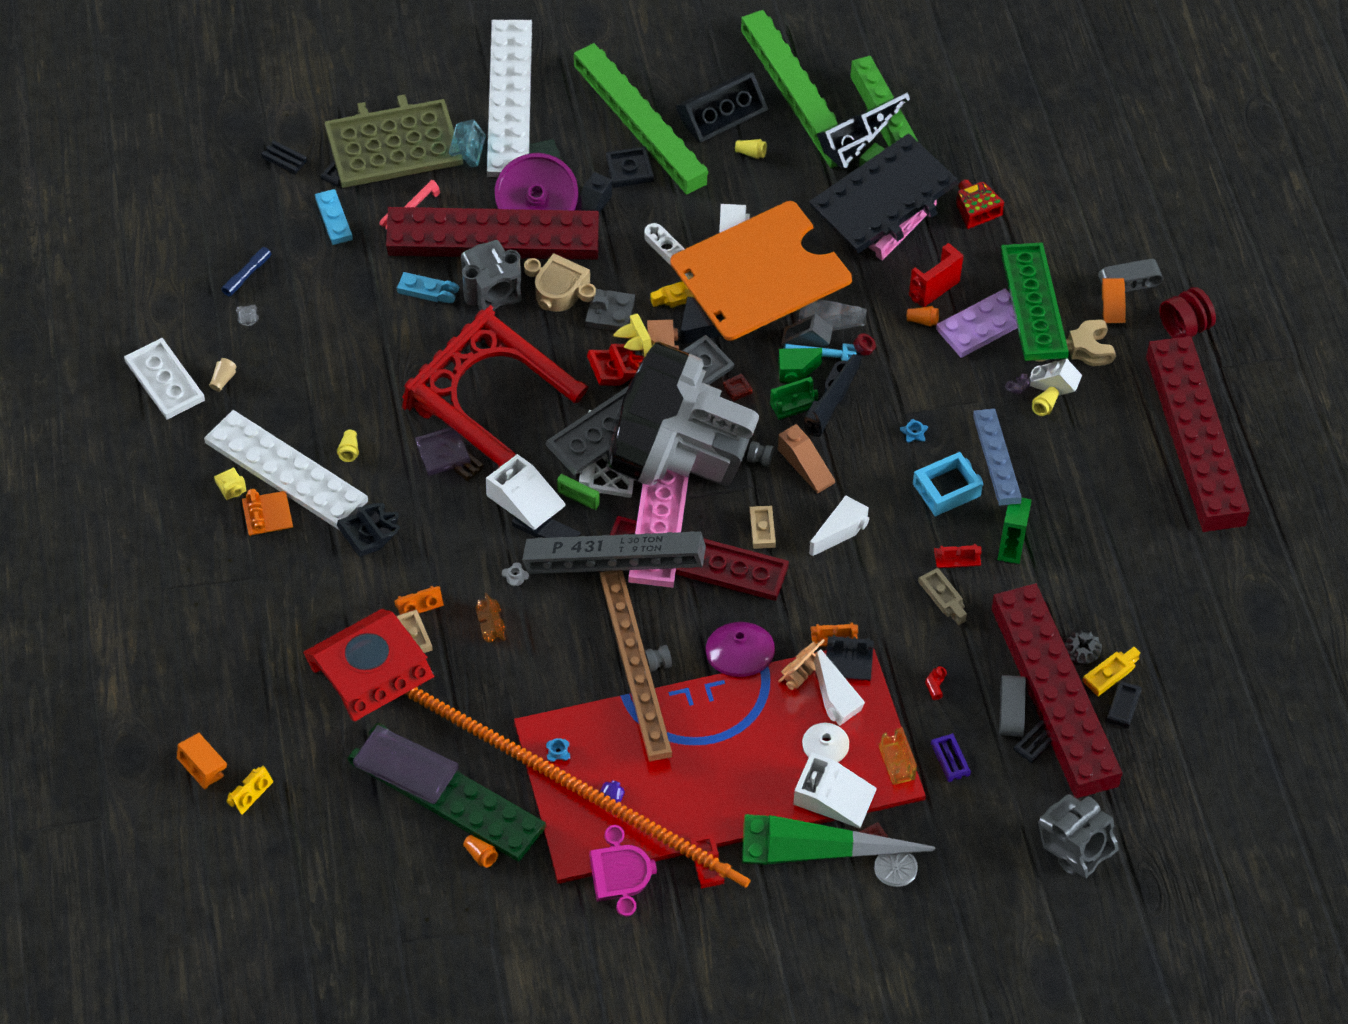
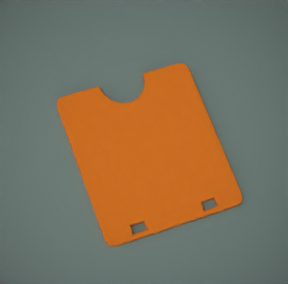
[670,201,852,341]

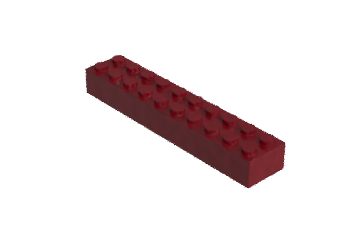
[386,207,599,260]
[1146,336,1250,532]
[991,583,1123,798]

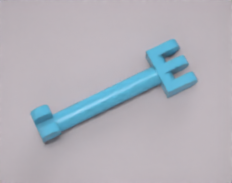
[783,343,857,362]

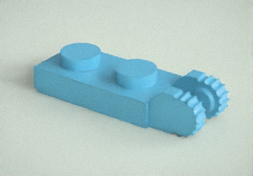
[397,272,459,304]

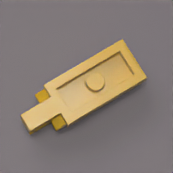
[650,281,694,308]
[1082,647,1140,696]

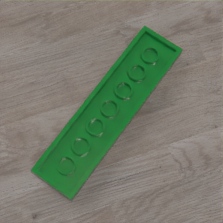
[1001,243,1069,361]

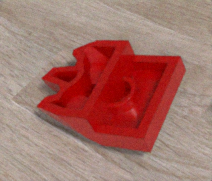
[587,344,647,386]

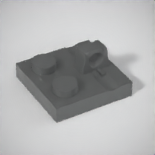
[586,289,635,331]

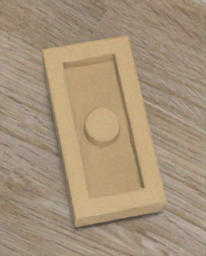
[750,506,776,549]
[396,610,432,653]

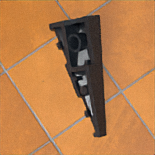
[817,93,910,169]

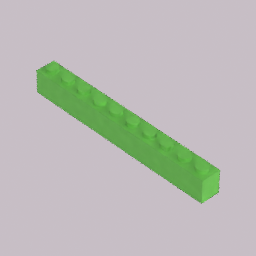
[741,10,853,168]
[574,43,708,195]

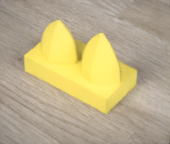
[613,314,652,358]

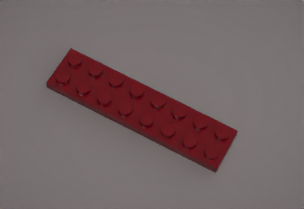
[610,516,789,601]

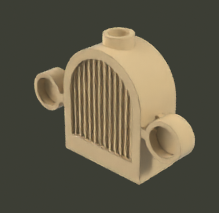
[524,253,596,312]

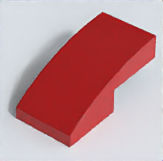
[690,833,724,889]

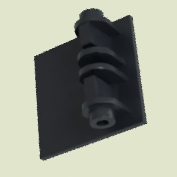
[826,635,874,681]

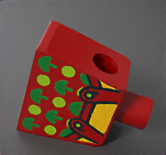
[956,180,1004,229]

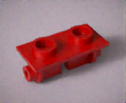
[934,544,982,568]

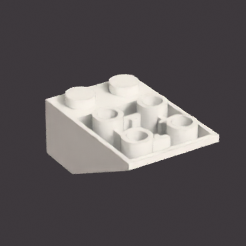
[486,454,565,530]
[793,752,877,828]

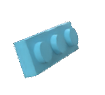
[315,189,353,245]

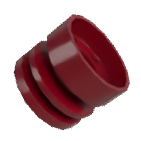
[1159,287,1216,338]

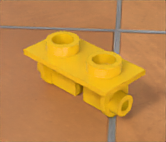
[226,766,273,814]

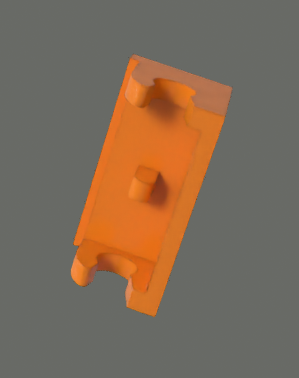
[177,733,227,789]

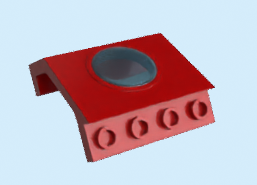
[303,609,434,722]

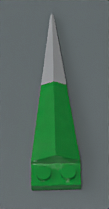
[742,814,936,865]

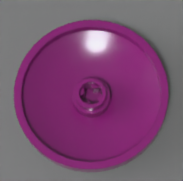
[495,153,578,210]

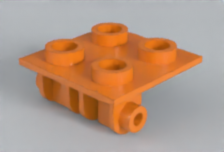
[242,489,293,536]

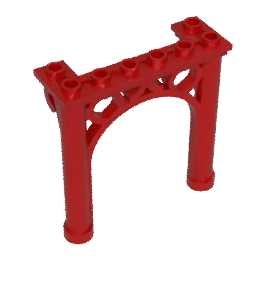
[402,305,588,468]

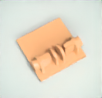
[778,639,825,690]

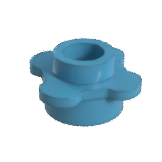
[546,738,570,762]

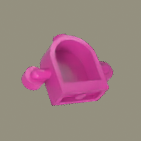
[589,825,657,917]

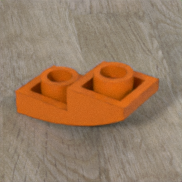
[1102,278,1126,323]

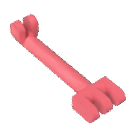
[379,180,440,230]

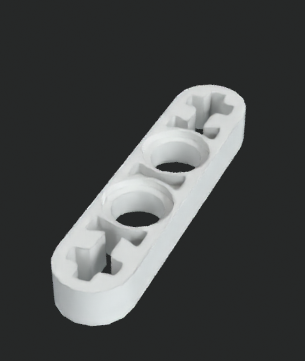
[645,223,694,279]

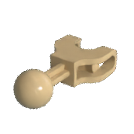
[1036,320,1116,366]

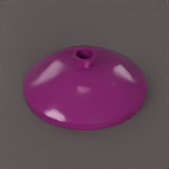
[706,622,775,677]

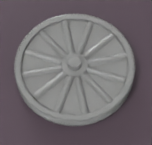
[874,853,918,887]

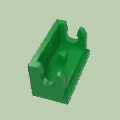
[770,377,818,420]

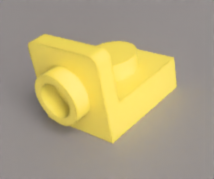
[214,468,247,500]

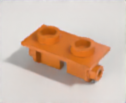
[394,586,444,615]
[810,622,858,647]

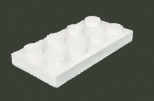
[124,338,205,420]

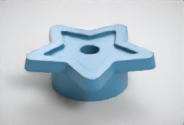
[900,419,928,443]

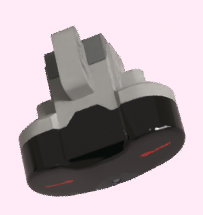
[606,341,759,487]

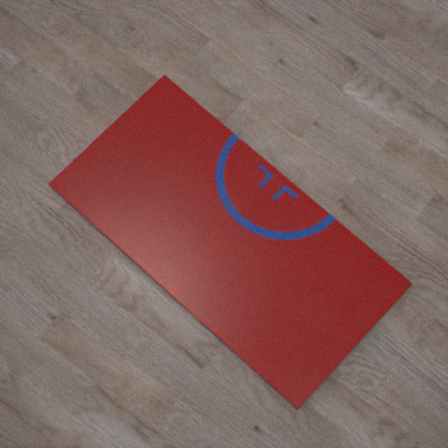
[514,648,926,884]

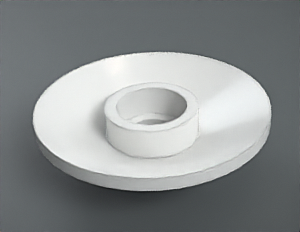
[802,723,849,762]

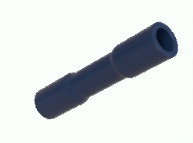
[221,247,272,297]

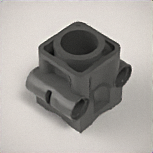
[461,240,522,311]
[1039,794,1119,878]

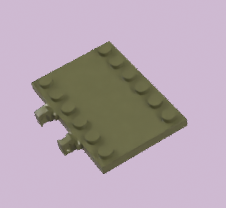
[324,95,463,188]

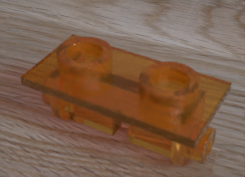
[475,593,505,642]

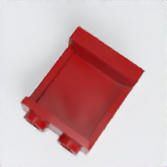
[909,243,963,307]

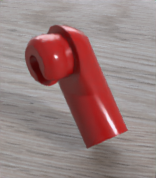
[926,666,947,700]

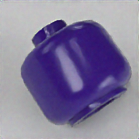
[600,780,625,803]

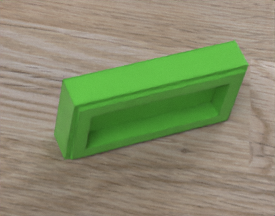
[557,474,600,510]

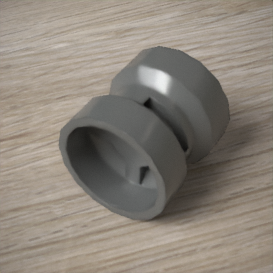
[747,441,774,467]
[644,645,672,672]

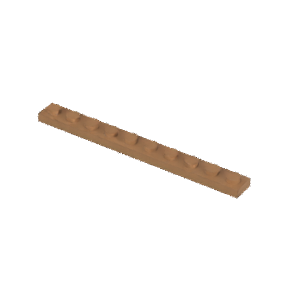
[600,570,672,761]

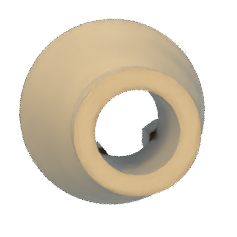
[209,358,237,392]

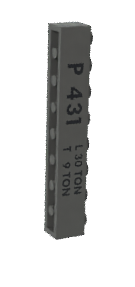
[522,531,706,574]

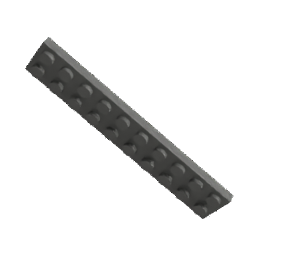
[546,335,735,476]

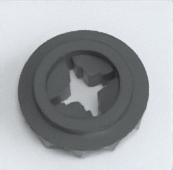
[1065,630,1102,664]

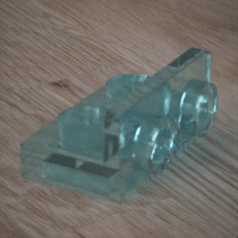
[449,119,486,167]

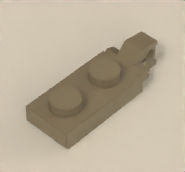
[918,568,967,625]

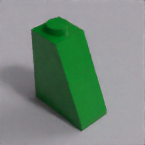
[997,498,1032,564]

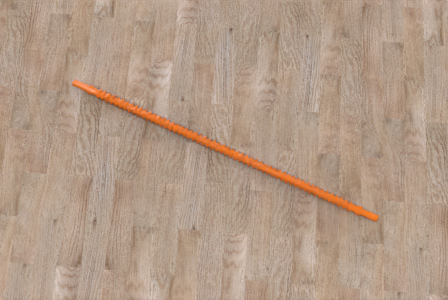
[405,687,750,888]

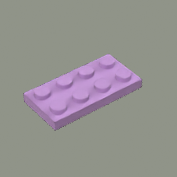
[936,288,1018,358]

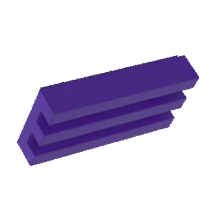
[931,733,971,782]

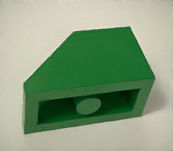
[778,348,822,383]

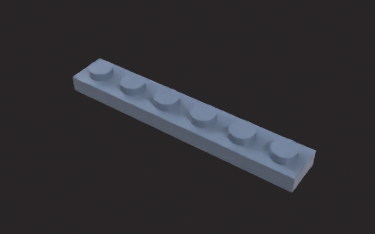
[973,409,1022,506]

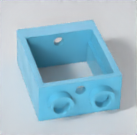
[913,452,983,516]

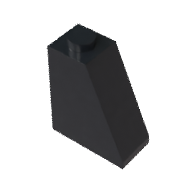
[681,297,725,344]

